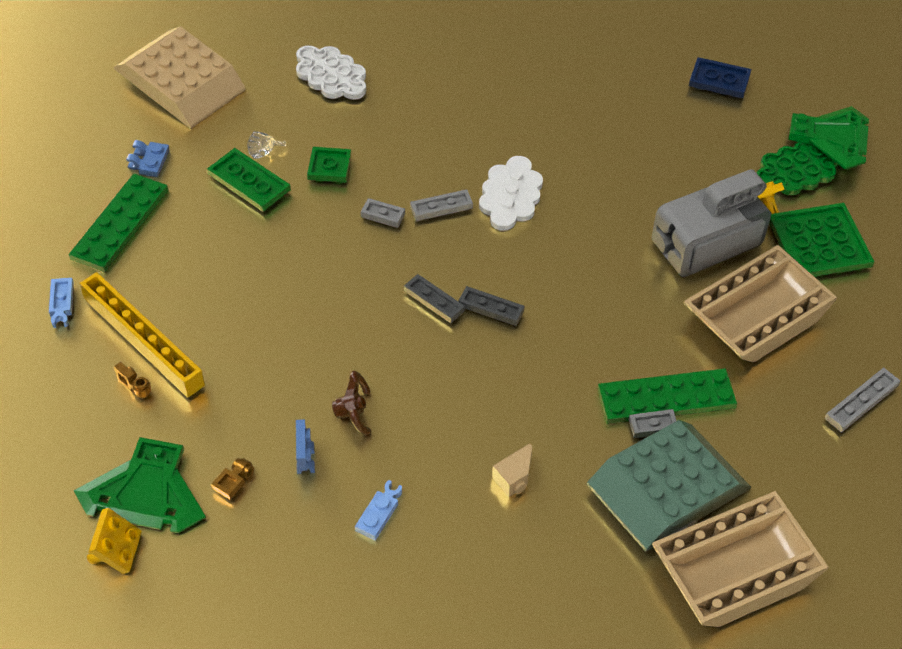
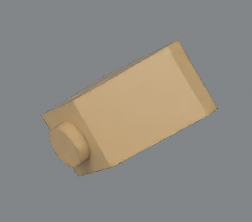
[492,443,532,497]

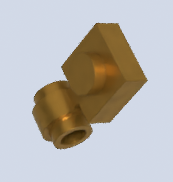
[114,361,151,398]
[211,458,254,500]

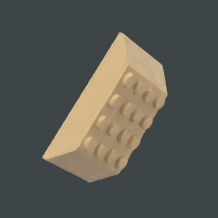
[114,26,246,129]
[684,245,837,362]
[652,491,828,627]

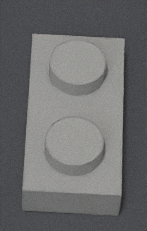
[361,198,405,228]
[629,409,676,438]

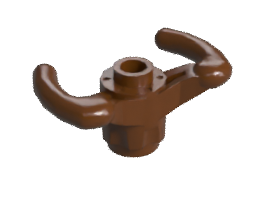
[332,371,371,435]

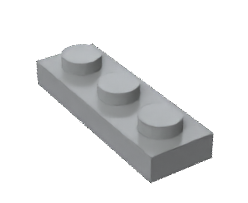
[410,189,473,221]

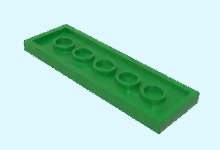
[68,173,169,273]
[597,368,737,424]

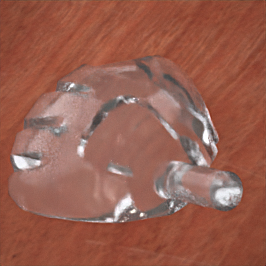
[247,131,286,159]

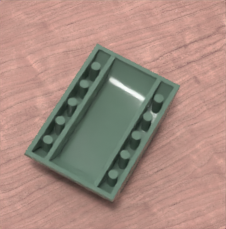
[587,420,751,552]

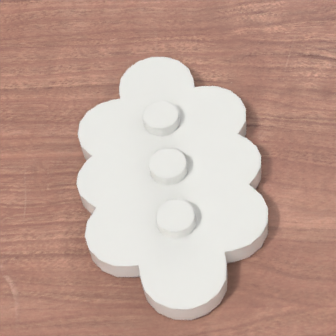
[296,45,366,100]
[479,156,543,231]

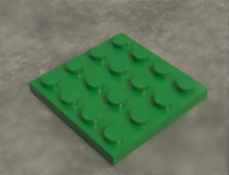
[769,203,875,277]

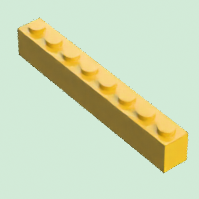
[79,272,205,398]

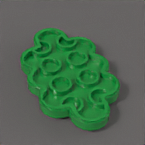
[756,142,838,195]

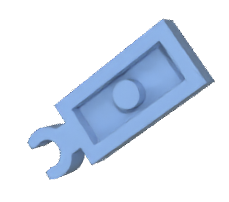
[49,278,74,328]
[355,480,402,541]

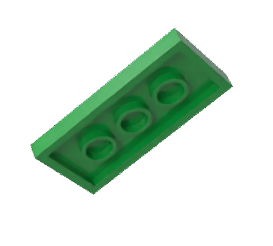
[207,148,291,212]

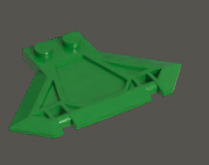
[788,106,869,170]
[73,437,206,533]

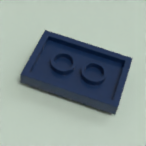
[689,57,752,98]

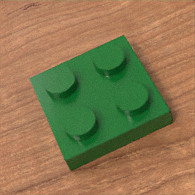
[307,147,351,183]

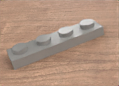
[825,367,901,433]

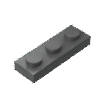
[404,274,465,323]
[458,286,525,326]

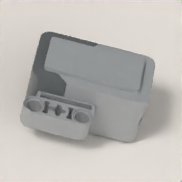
[651,169,771,277]

